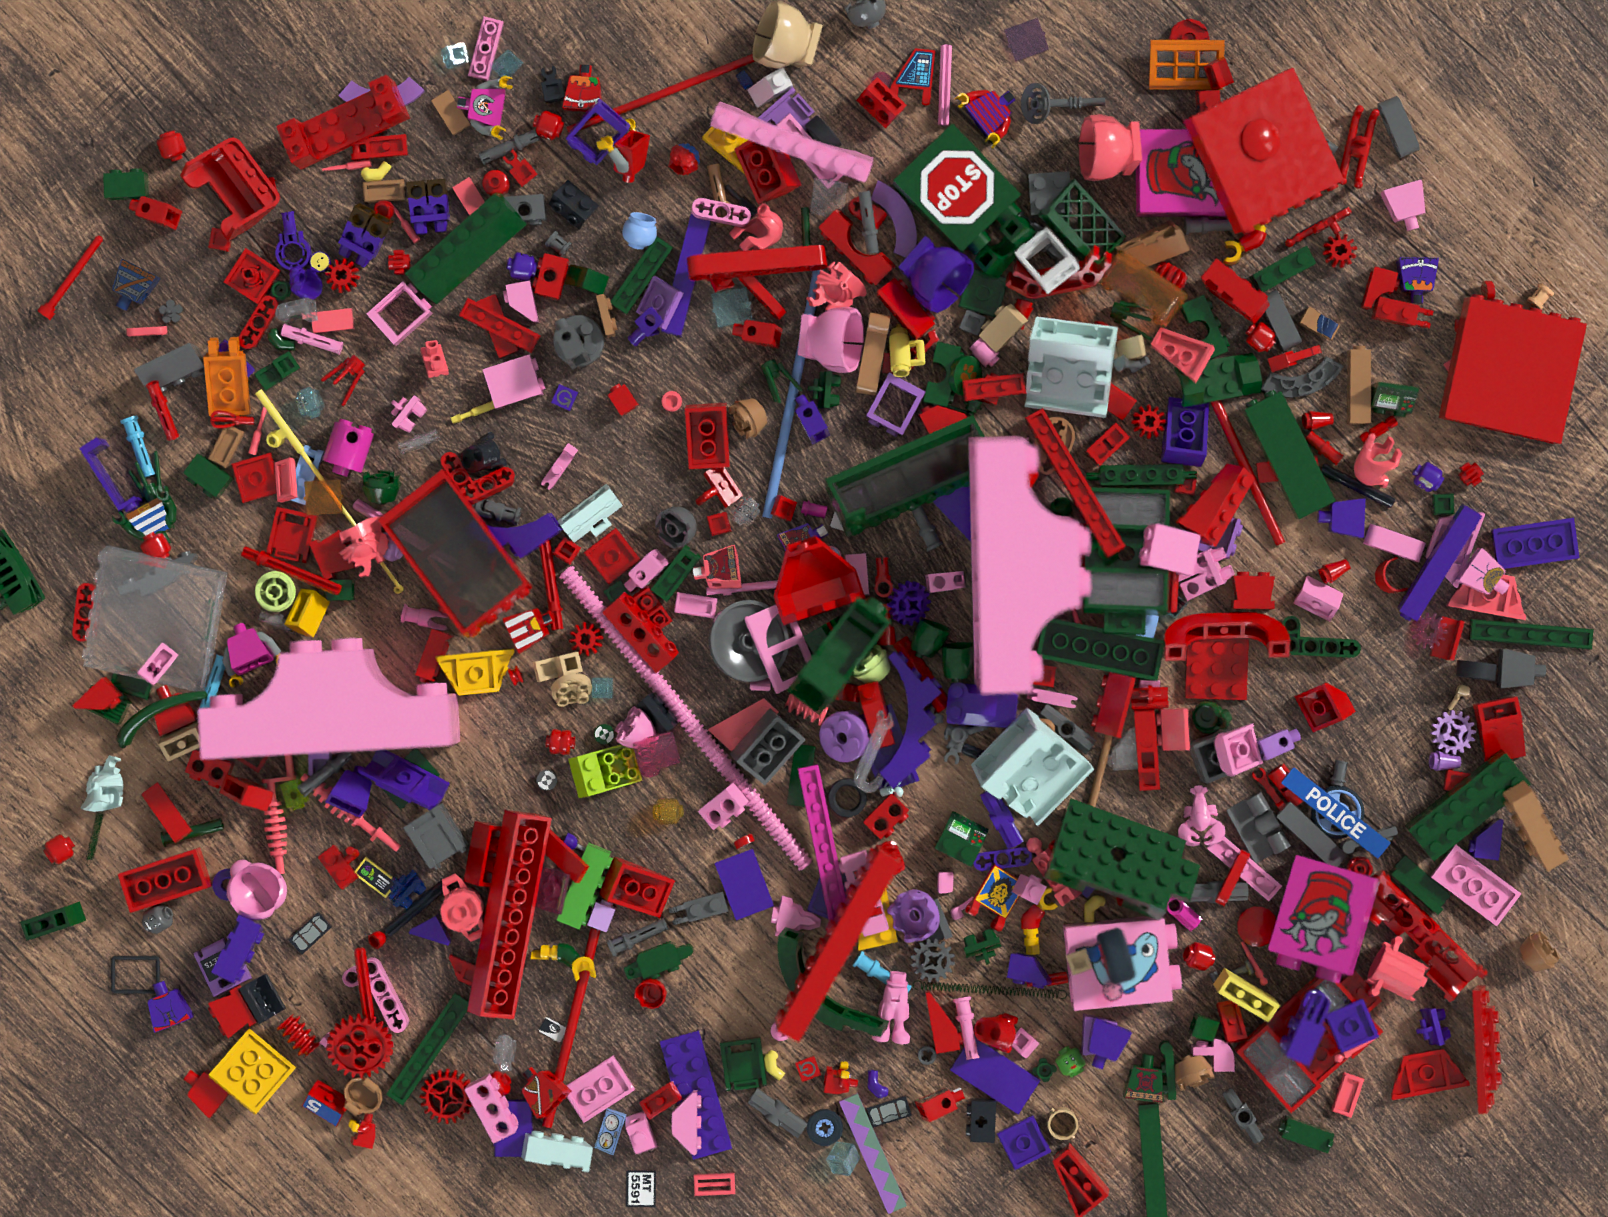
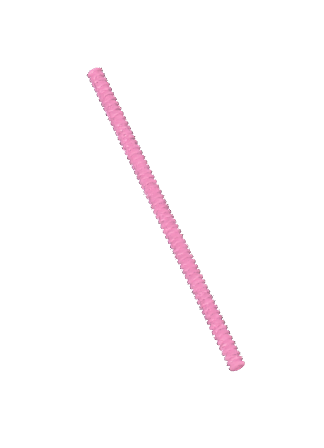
[559,566,813,871]

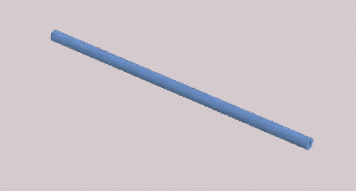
[762,269,824,519]

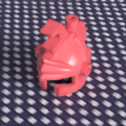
[806,261,867,311]
[339,517,389,578]

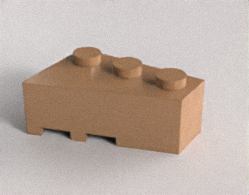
[1115,220,1190,273]

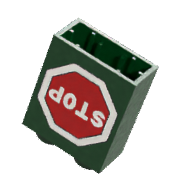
[892,123,1022,256]

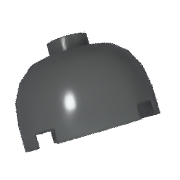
[844,0,886,29]
[655,506,697,548]

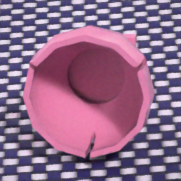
[798,307,864,373]

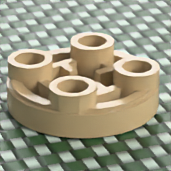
[551,673,592,707]

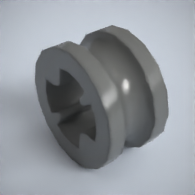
[918,1045,936,1065]

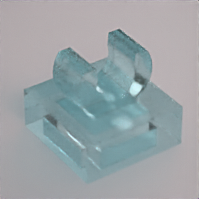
[592,678,613,698]

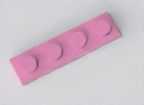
[775,113,843,189]
[1206,836,1282,901]

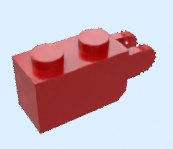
[1371,297,1434,328]

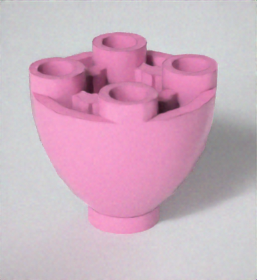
[615,706,660,750]

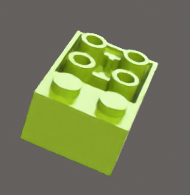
[568,744,642,798]

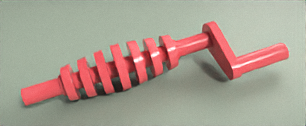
[262,754,296,874]
[300,773,401,852]

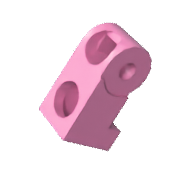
[925,571,966,593]

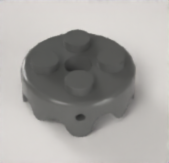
[553,315,605,367]

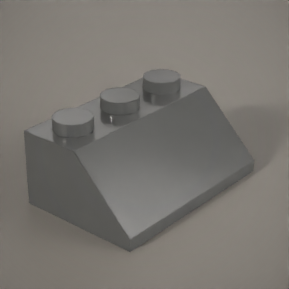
[134,343,204,393]

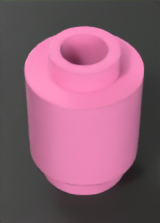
[969,337,1000,367]

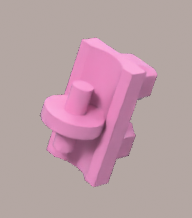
[391,395,427,433]

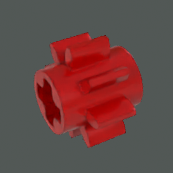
[388,250,411,275]
[1458,462,1484,487]

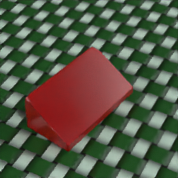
[1107,383,1137,420]

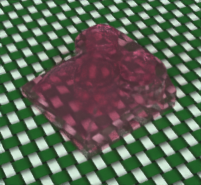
[633,732,681,777]
[535,866,570,915]

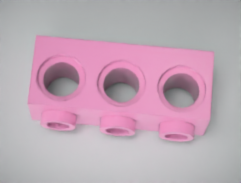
[465,1074,518,1143]

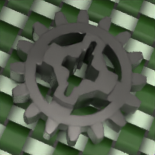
[911,937,955,982]

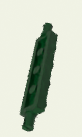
[1086,464,1197,487]

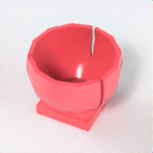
[1079,114,1142,181]

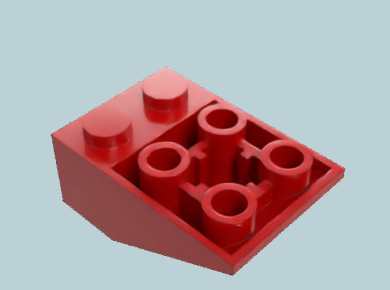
[1472,696,1526,762]

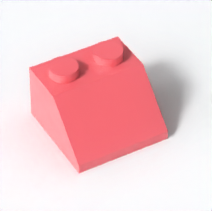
[1155,708,1190,751]

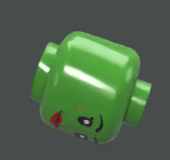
[1055,1046,1086,1078]

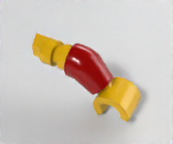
[1223,223,1268,266]
[1021,886,1058,955]

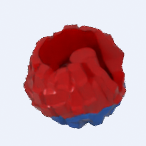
[668,143,700,176]

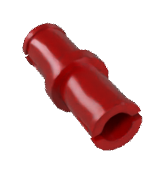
[1305,431,1344,466]

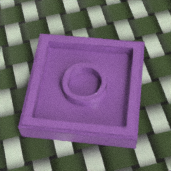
[636,276,684,330]

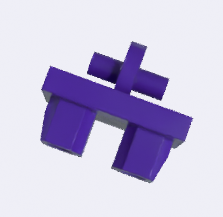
[1416,1008,1451,1046]

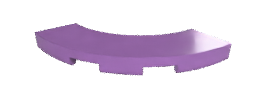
[338,77,425,106]
[871,181,917,258]

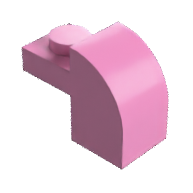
[1191,1037,1235,1072]

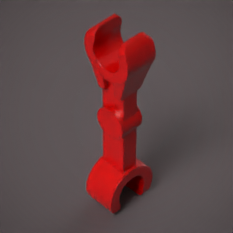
[1252,767,1286,812]

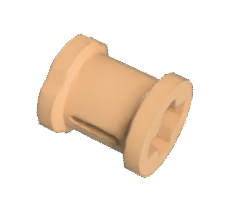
[1527,283,1554,310]

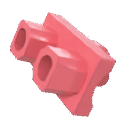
[421,340,449,378]

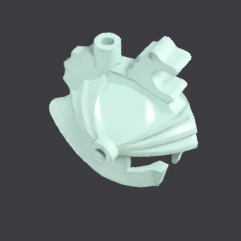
[81,755,123,812]

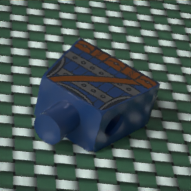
[112,259,161,311]

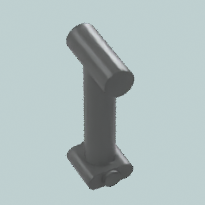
[1113,355,1150,373]
[1209,960,1254,984]

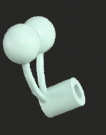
[880,782,903,798]

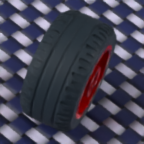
[1097,927,1136,985]

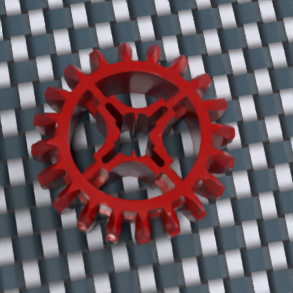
[419,1068,473,1124]

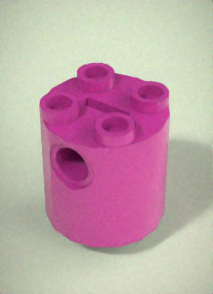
[323,419,374,477]

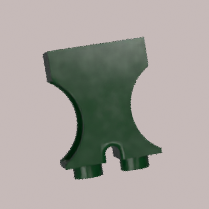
[787,597,891,715]

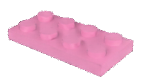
[1430,844,1521,926]

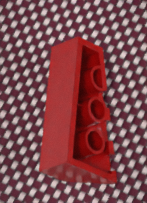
[1176,464,1255,547]

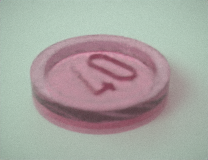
[871,72,892,89]

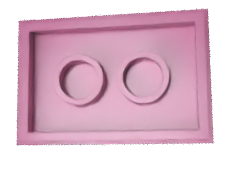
[566,1055,635,1123]

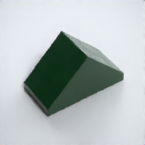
[564,264,609,295]
[1188,1012,1220,1042]

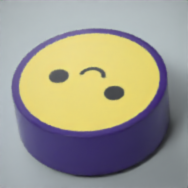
[310,251,331,273]

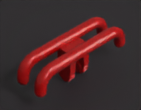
[1339,105,1380,189]

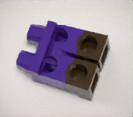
[406,178,450,235]
[338,203,394,267]

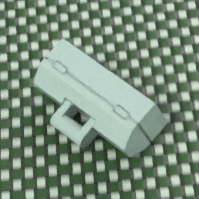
[558,484,623,542]

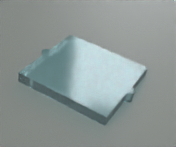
[711,287,753,328]

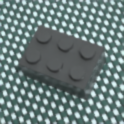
[730,708,806,785]

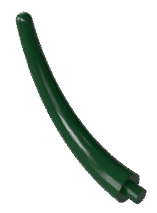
[116,691,207,748]

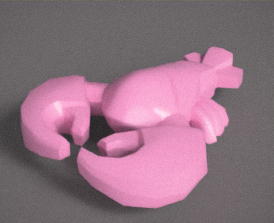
[1178,785,1225,846]

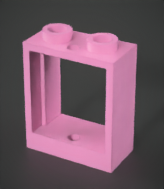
[367,281,433,346]

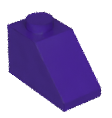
[1468,818,1504,860]

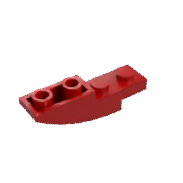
[1134,708,1160,791]

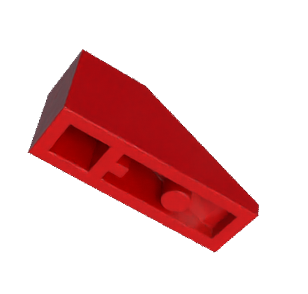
[858,681,895,749]
[925,990,963,1054]

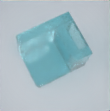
[826,1142,860,1176]

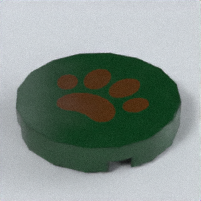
[949,355,982,396]

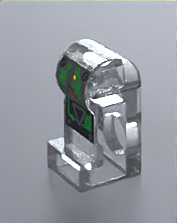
[275,298,318,323]

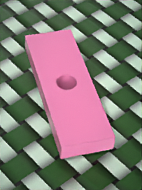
[468,16,504,81]

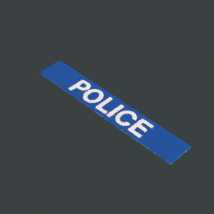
[1282,767,1390,859]

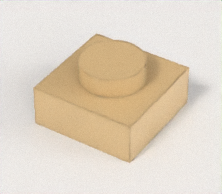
[1065,948,1092,975]

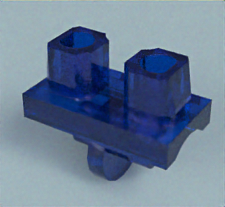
[388,870,426,909]

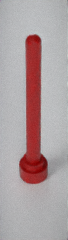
[37,236,103,320]

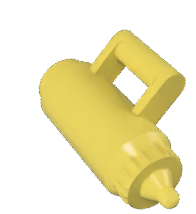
[889,324,925,377]

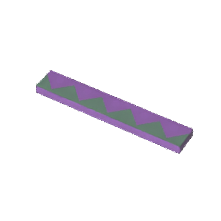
[839,1093,907,1214]

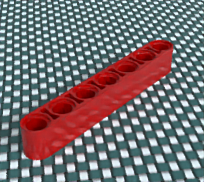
[687,245,828,281]

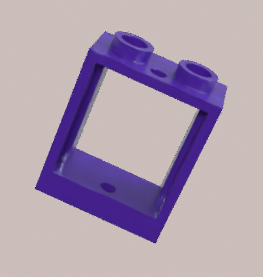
[566,98,630,165]

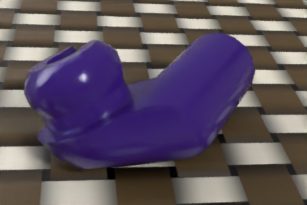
[868,1070,889,1099]

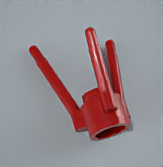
[321,354,366,406]

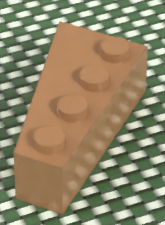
[1503,781,1569,871]

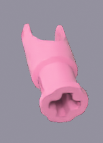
[401,604,449,630]

